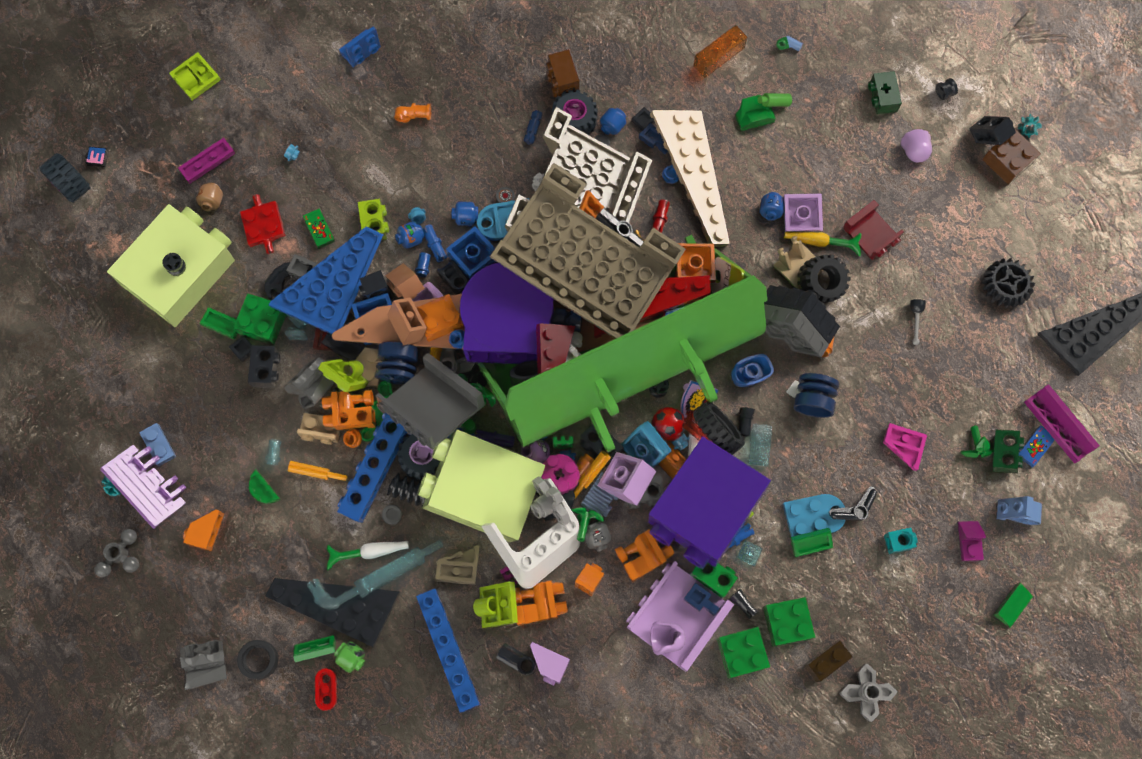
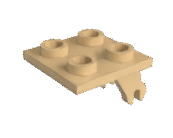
[773,236,824,289]

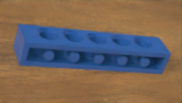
[337,413,407,523]
[416,589,481,713]

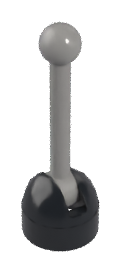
[910,299,926,345]

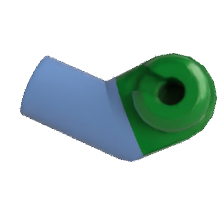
[776,36,803,52]

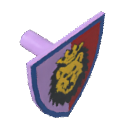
[680,380,718,423]

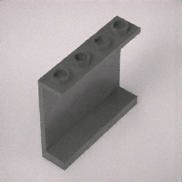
[376,353,485,450]

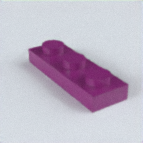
[178,137,235,184]

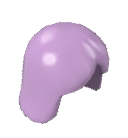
[901,129,932,163]
[650,621,686,655]

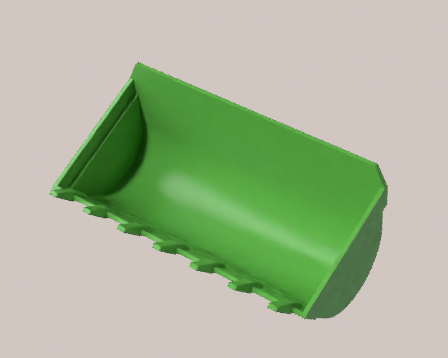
[477,235,767,452]

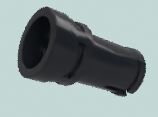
[739,407,755,437]
[729,588,759,619]

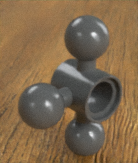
[94,529,139,578]

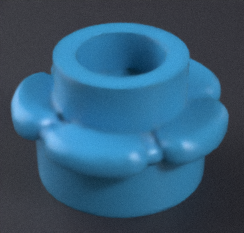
[284,144,300,161]
[408,207,426,224]
[671,433,689,451]

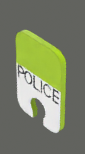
[711,257,746,293]

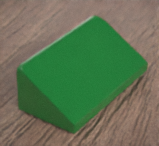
[993,583,1033,628]

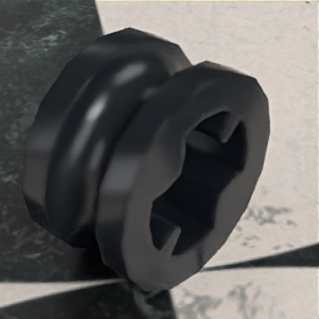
[468,371,487,387]

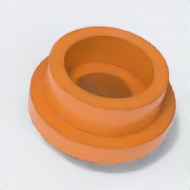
[343,428,362,448]

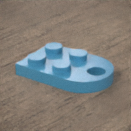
[477,198,530,241]
[783,494,845,537]

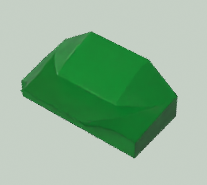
[735,95,776,131]

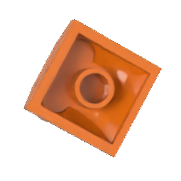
[675,243,716,283]
[416,294,464,342]

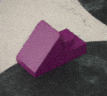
[958,521,986,561]

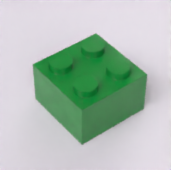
[233,293,287,346]
[763,597,816,647]
[717,627,770,679]

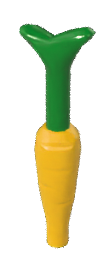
[784,232,862,257]

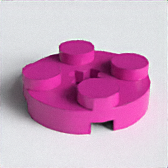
[541,454,580,494]

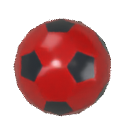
[651,407,686,442]

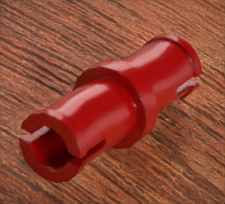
[652,199,670,233]

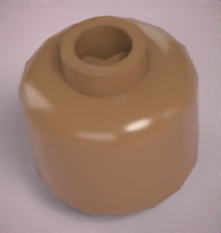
[196,183,223,211]

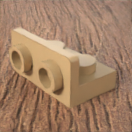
[297,413,341,445]

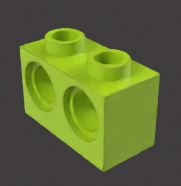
[358,199,389,241]

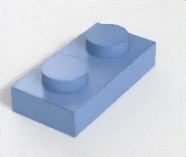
[139,423,176,466]

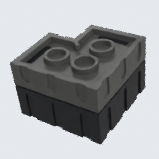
[764,285,840,357]

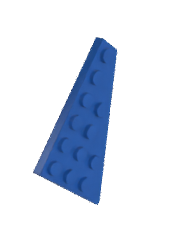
[268,226,384,334]

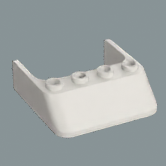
[481,478,580,588]

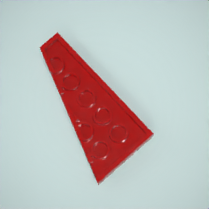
[594,275,711,339]

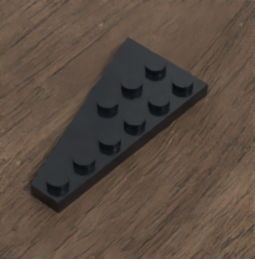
[1037,293,1142,376]
[265,578,401,648]

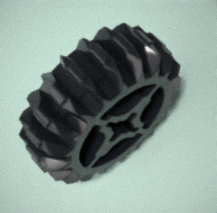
[982,258,1035,308]

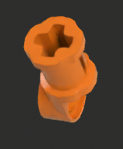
[394,103,431,123]

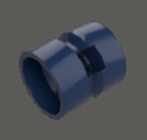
[553,307,582,333]

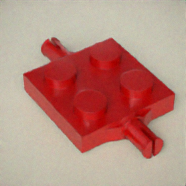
[240,194,286,254]

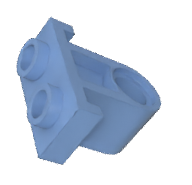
[997,496,1042,525]

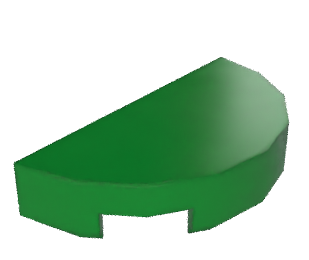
[249,469,281,504]

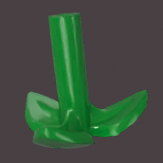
[470,383,496,407]
[960,426,994,458]
[571,507,604,542]

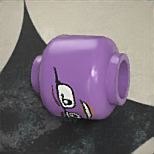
[521,440,550,464]

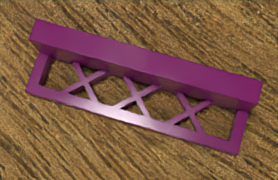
[1024,384,1100,464]

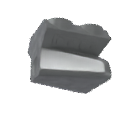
[284,357,335,409]
[180,640,227,690]

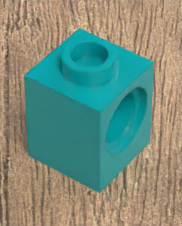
[884,528,918,554]

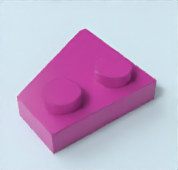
[883,423,927,471]

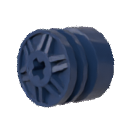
[375,342,419,384]
[793,373,840,418]

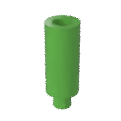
[758,93,792,107]

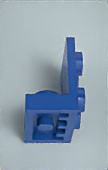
[339,26,381,67]

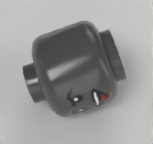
[585,521,611,552]

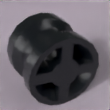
[935,78,958,100]
[162,253,186,276]
[649,380,669,398]

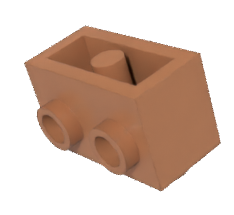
[385,263,425,299]
[387,297,427,345]

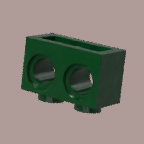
[993,429,1024,474]

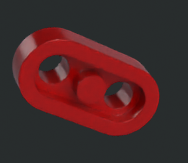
[315,668,337,711]

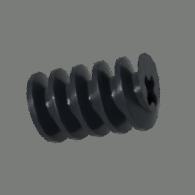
[387,473,426,507]

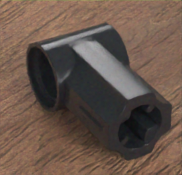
[496,643,537,676]

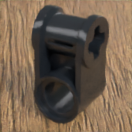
[436,259,468,295]

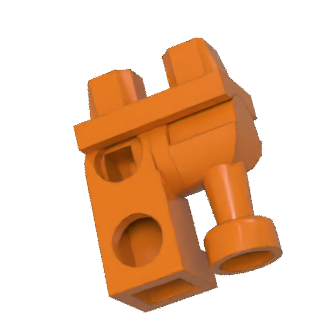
[322,390,376,430]
[614,529,675,583]
[515,580,568,626]

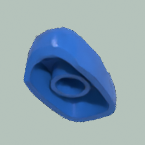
[731,354,774,387]

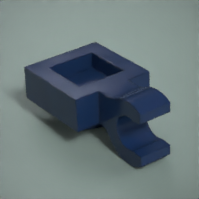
[639,123,668,155]
[683,583,720,616]

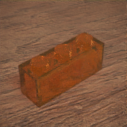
[693,25,748,78]

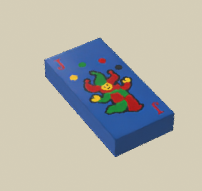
[1019,425,1054,467]

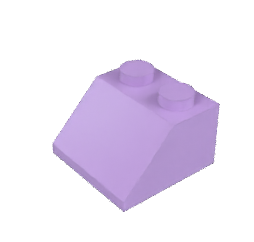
[597,452,656,505]
[530,642,570,686]

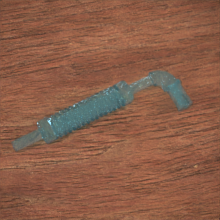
[307,540,443,609]

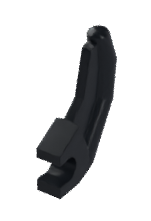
[265,262,290,300]

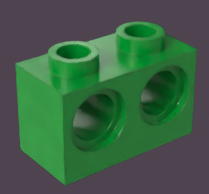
[690,563,738,599]

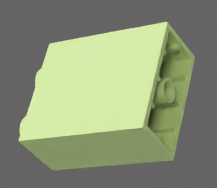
[107,204,235,327]
[417,430,545,542]

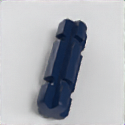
[524,110,543,145]

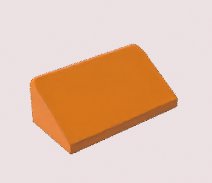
[659,441,687,479]

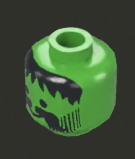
[334,642,365,673]

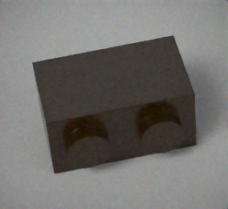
[804,640,853,683]

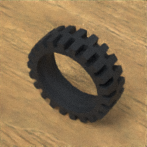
[693,401,745,455]

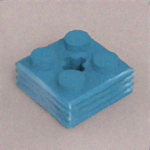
[621,421,672,468]

